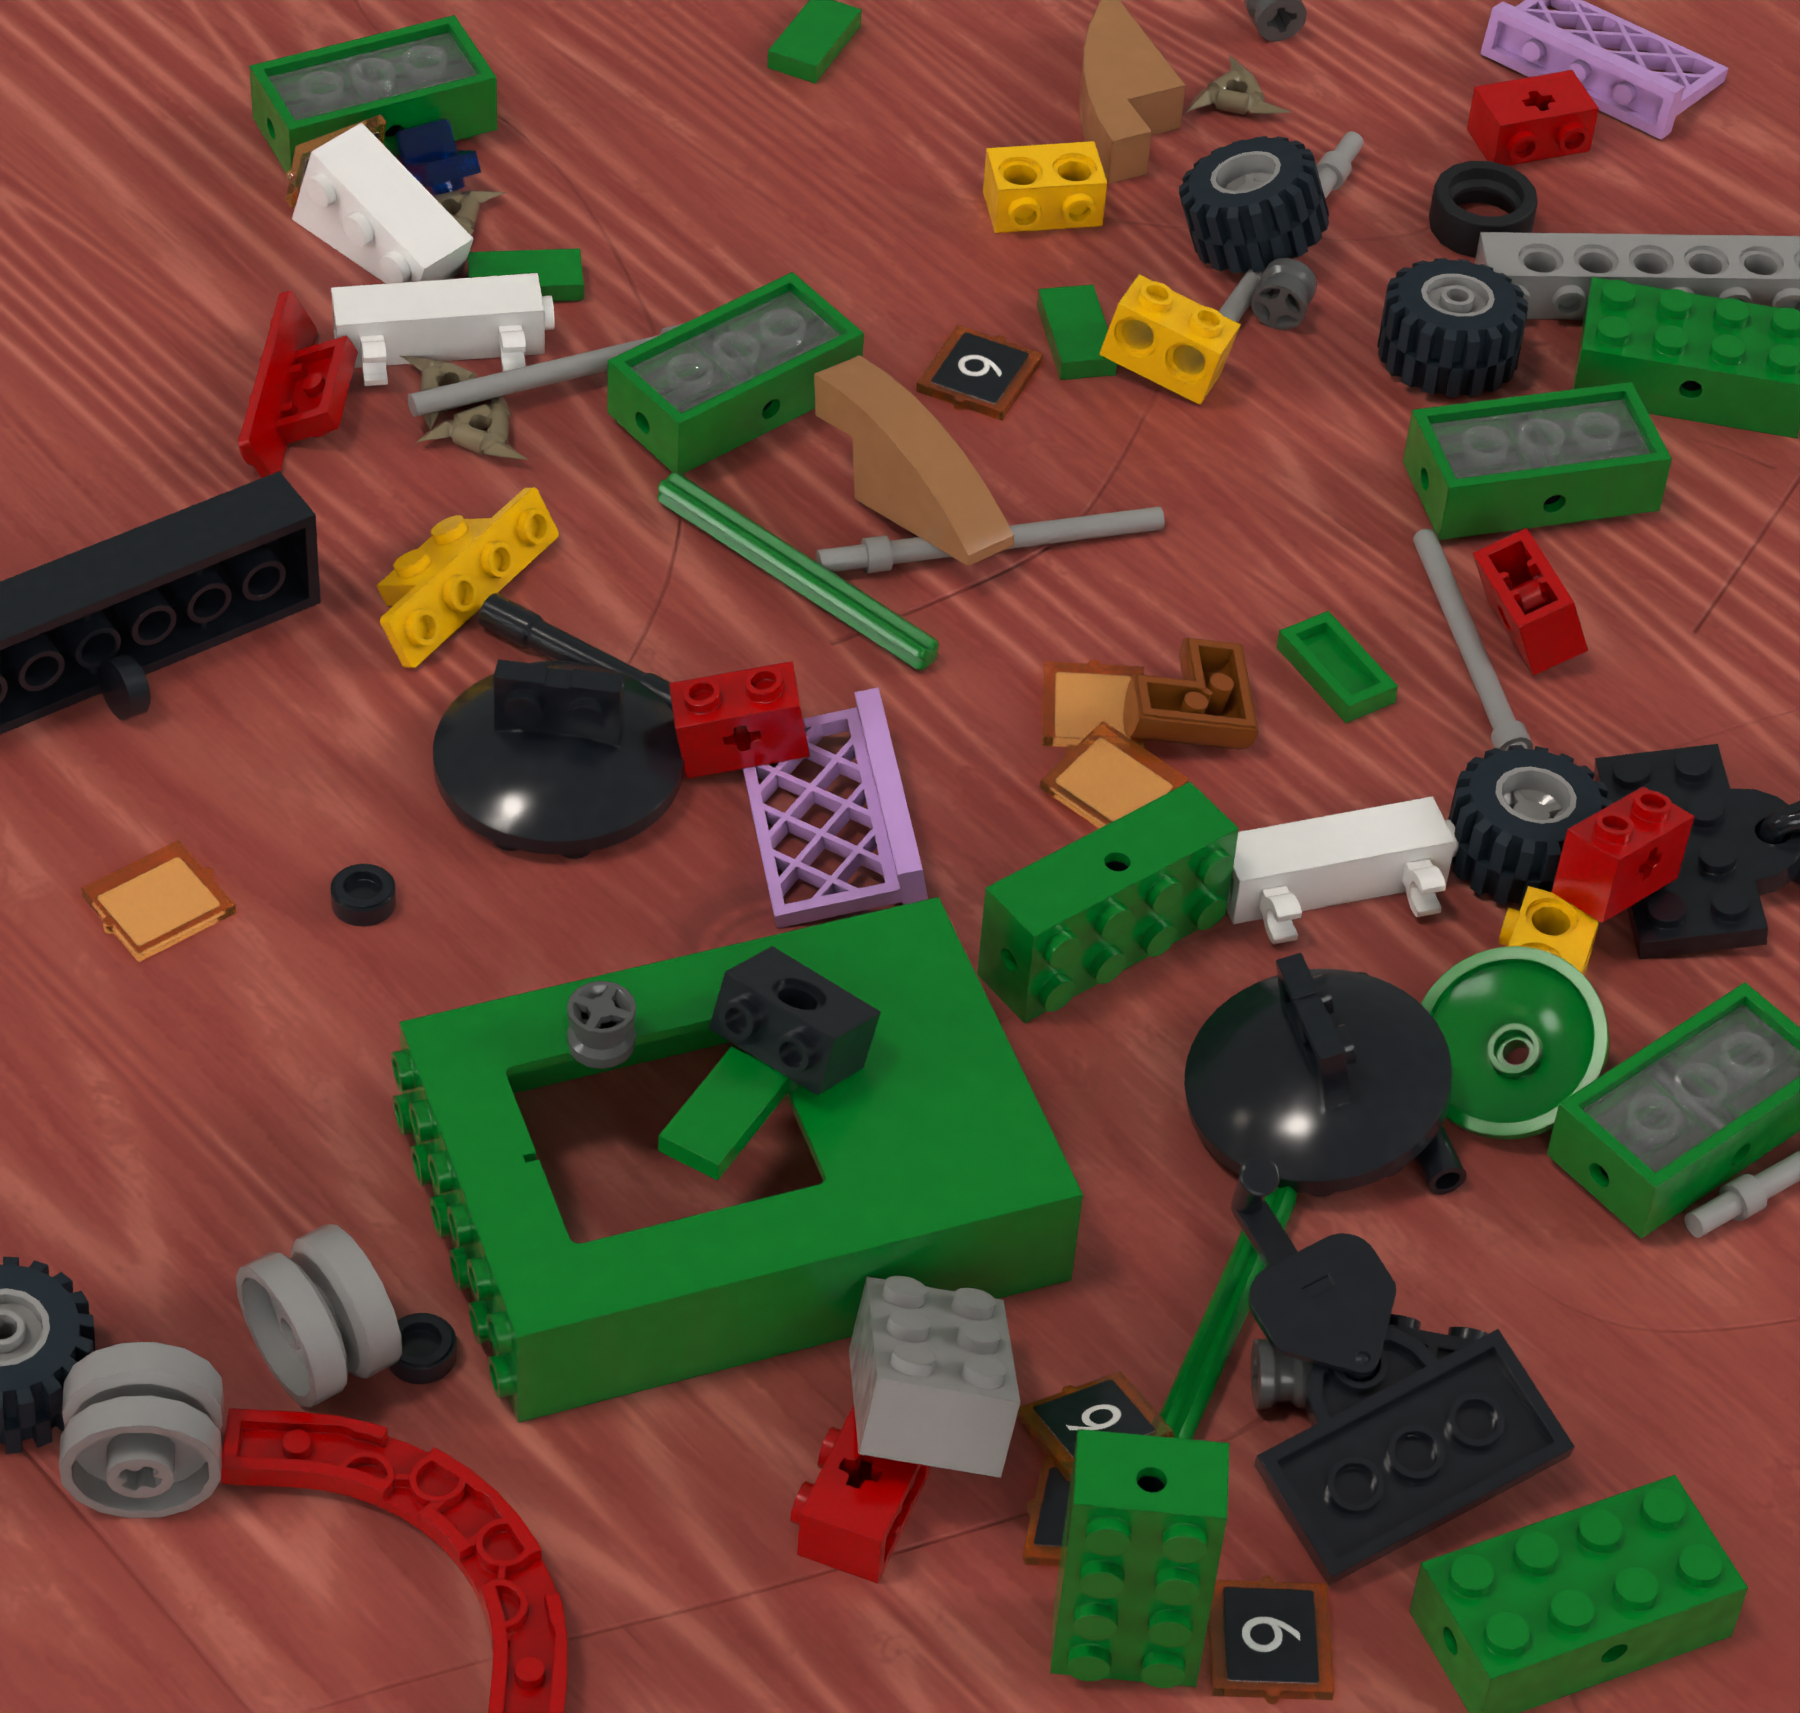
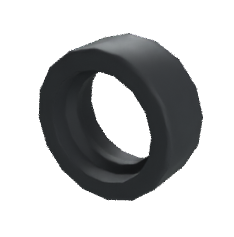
[1429,161,1538,258]

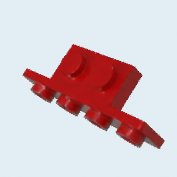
[238,290,358,478]

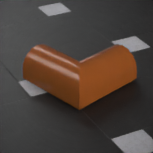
[1123,637,1259,750]

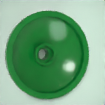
[1421,946,1610,1140]

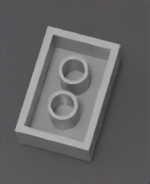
[849,1276,1020,1478]

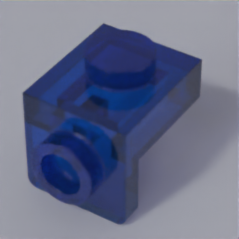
[396,119,481,195]

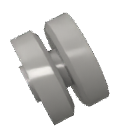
[236,1224,402,1408]
[59,1342,224,1518]

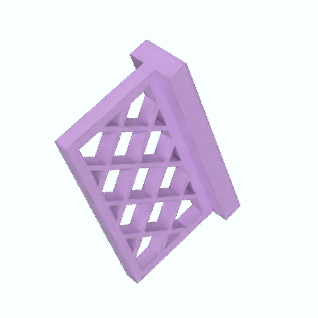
[1480,0,1729,139]
[743,687,928,929]

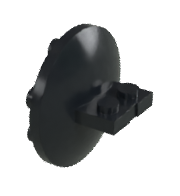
[433,659,684,859]
[1184,953,1452,1197]

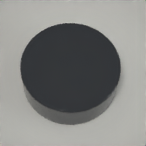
[99,654,151,720]
[330,864,396,927]
[389,1313,457,1384]

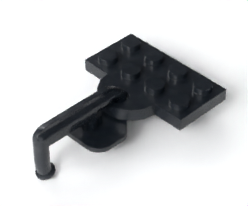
[1594,744,1800,959]
[1231,1155,1575,1586]

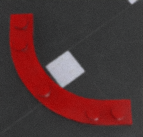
[221,1408,568,1713]

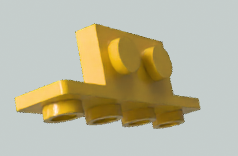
[376,487,559,668]

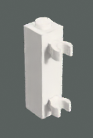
[331,273,555,386]
[1226,796,1459,945]

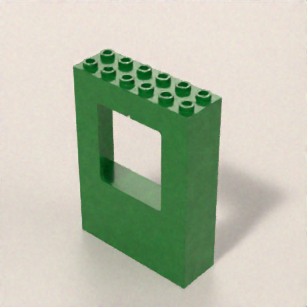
[391,897,1083,1423]

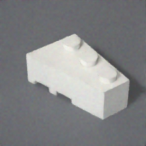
[292,122,474,284]

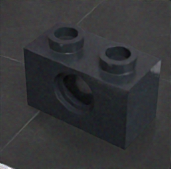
[709,946,881,1095]

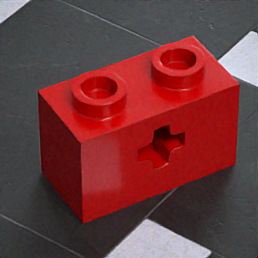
[1467,70,1599,166]
[1473,528,1588,676]
[669,661,810,779]
[1551,786,1695,923]
[790,1404,930,1584]

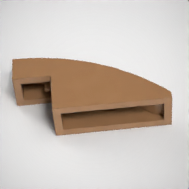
[1079,0,1186,184]
[814,355,1014,566]

